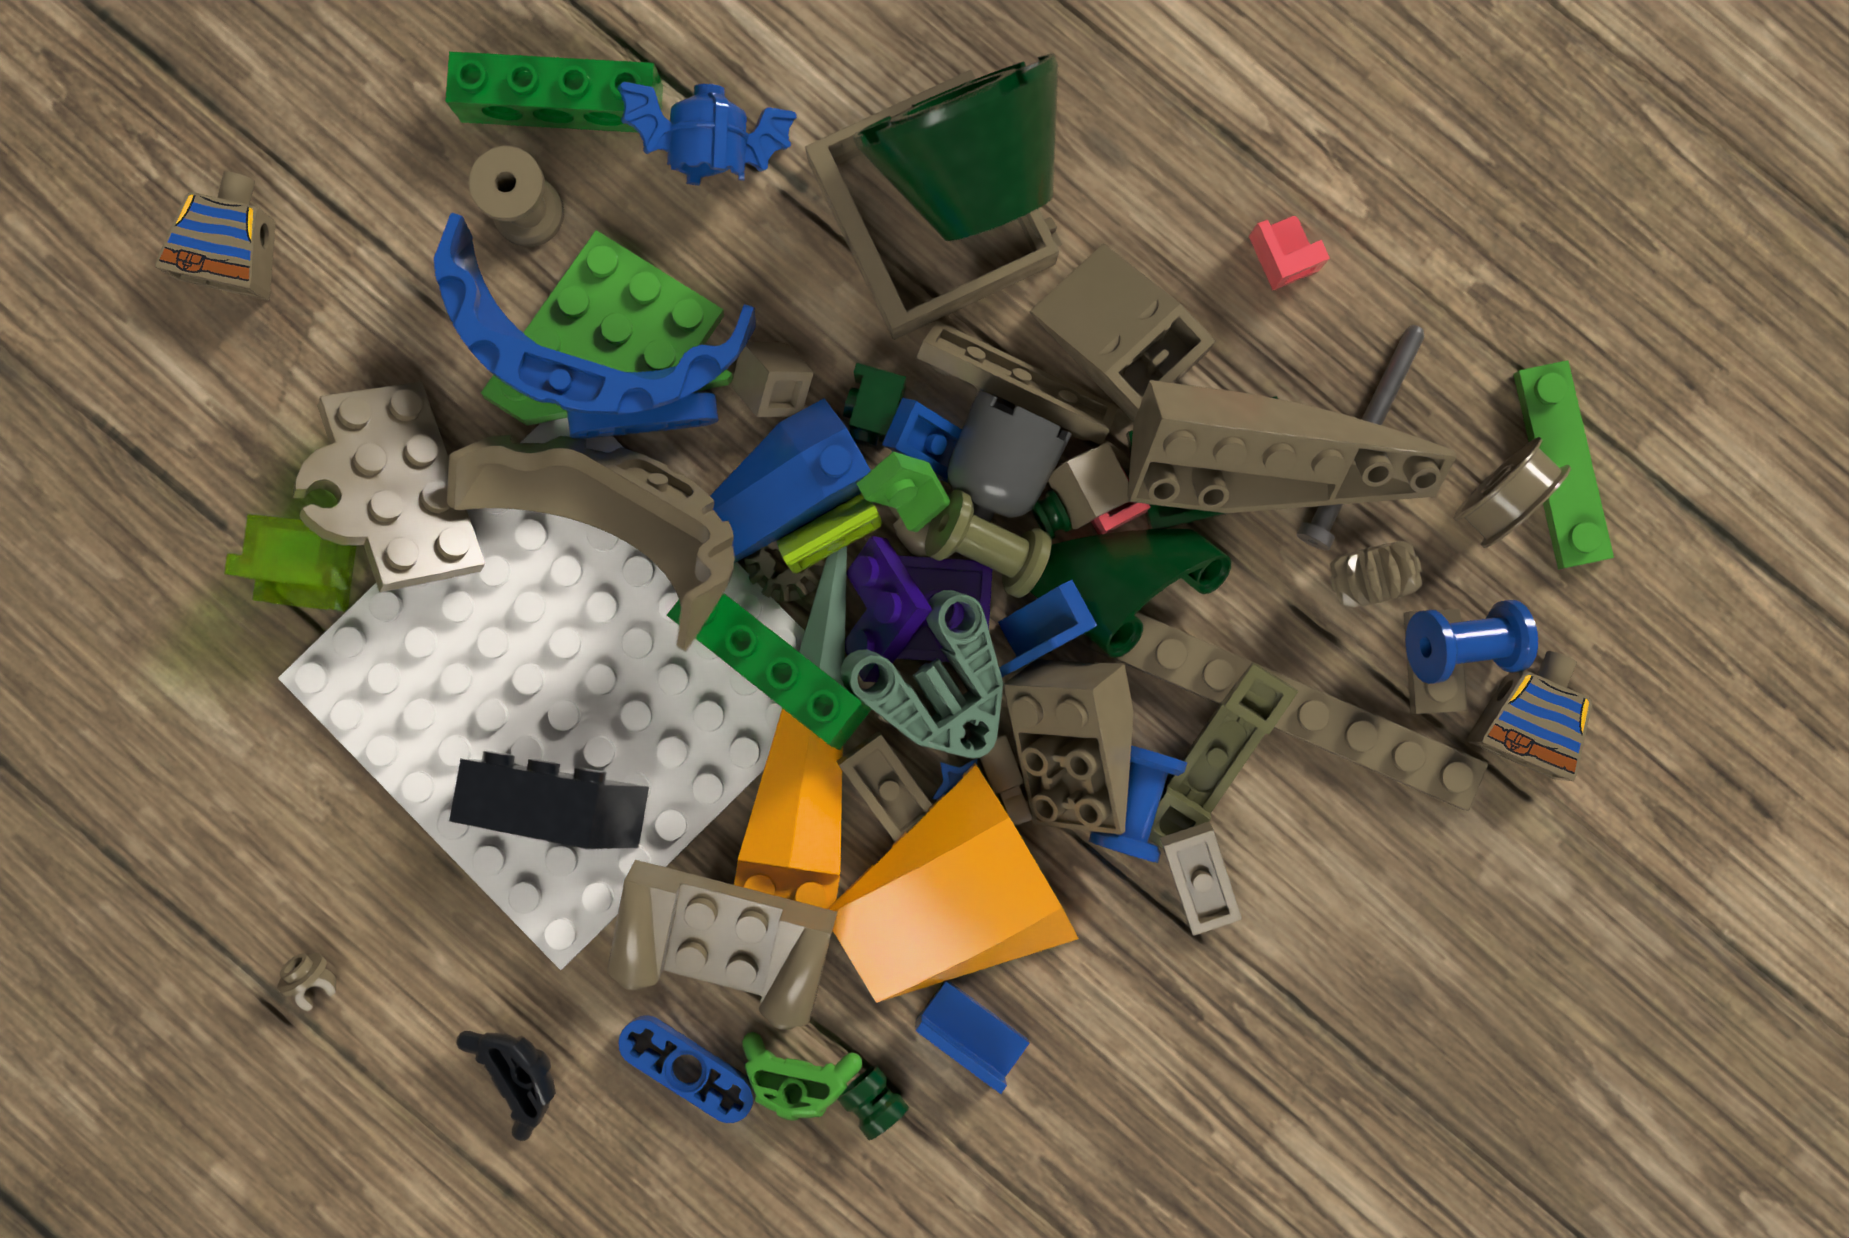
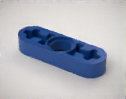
[567,393,719,439]
[618,1015,755,1123]

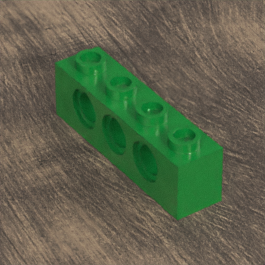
[445,51,663,133]
[666,593,872,750]

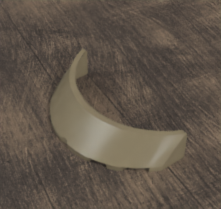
[447,435,734,652]

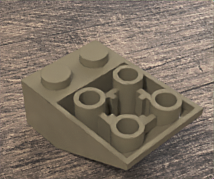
[1030,243,1216,422]
[1003,660,1134,835]

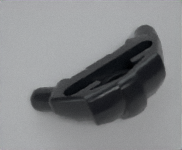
[456,1031,556,1141]

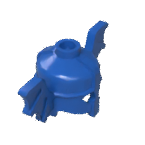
[617,82,797,186]

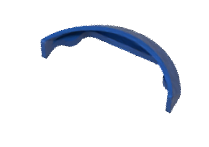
[434,213,756,415]

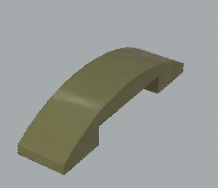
[1149,662,1298,848]

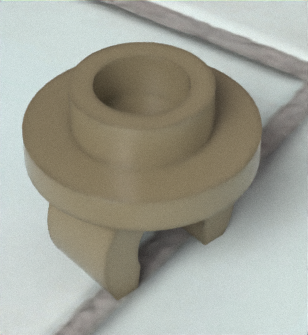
[277,953,336,1011]

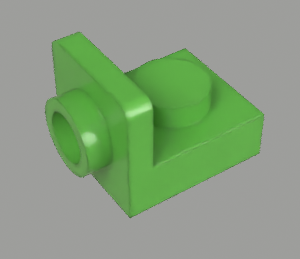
[857,451,950,532]

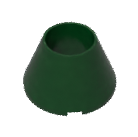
[853,54,1058,241]

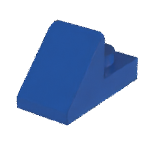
[882,398,962,483]

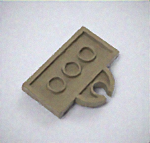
[293,381,485,593]

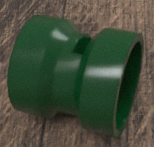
[838,1065,909,1141]

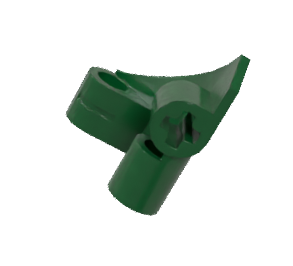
[1030,529,1232,658]

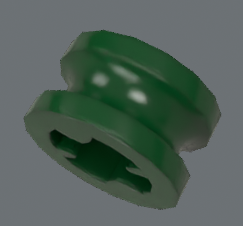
[1031,489,1072,540]

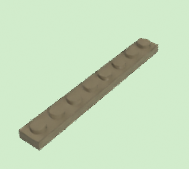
[1089,612,1488,811]

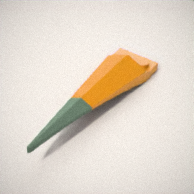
[734,546,847,909]

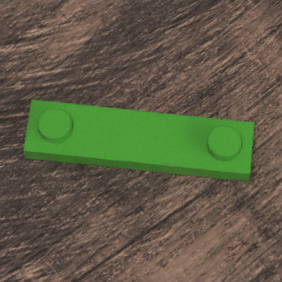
[1513,360,1614,570]

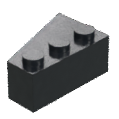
[449,751,649,849]

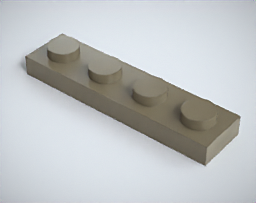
[916,321,1119,445]

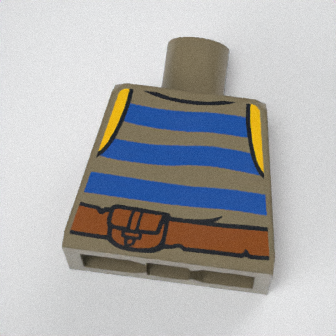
[155,171,275,301]
[1466,651,1592,781]

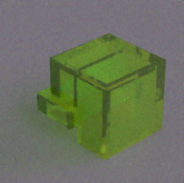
[224,514,357,612]

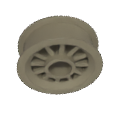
[1453,437,1571,548]

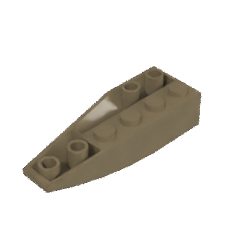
[1128,380,1457,513]

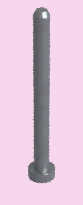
[1296,325,1424,550]

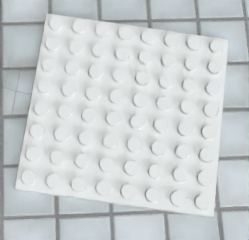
[278,418,805,970]

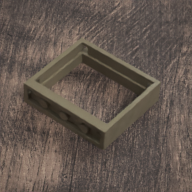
[805,69,1062,340]

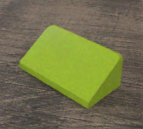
[777,493,883,574]

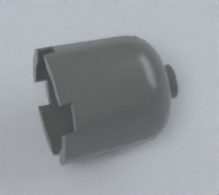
[946,391,1072,522]

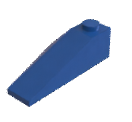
[710,398,871,563]

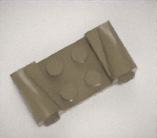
[607,860,837,1030]

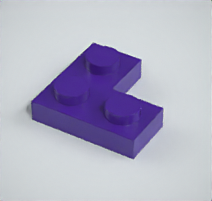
[845,536,932,683]

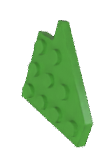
[481,230,733,426]

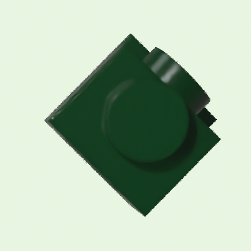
[843,363,906,448]

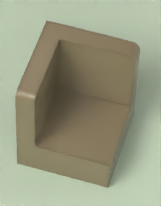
[732,342,814,417]
[1048,442,1129,530]

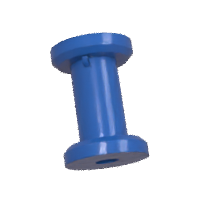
[1405,600,1538,684]
[1088,745,1187,863]

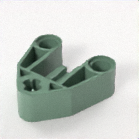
[840,590,1003,758]

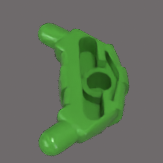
[742,1032,862,1121]

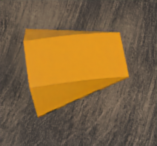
[828,763,1079,1003]

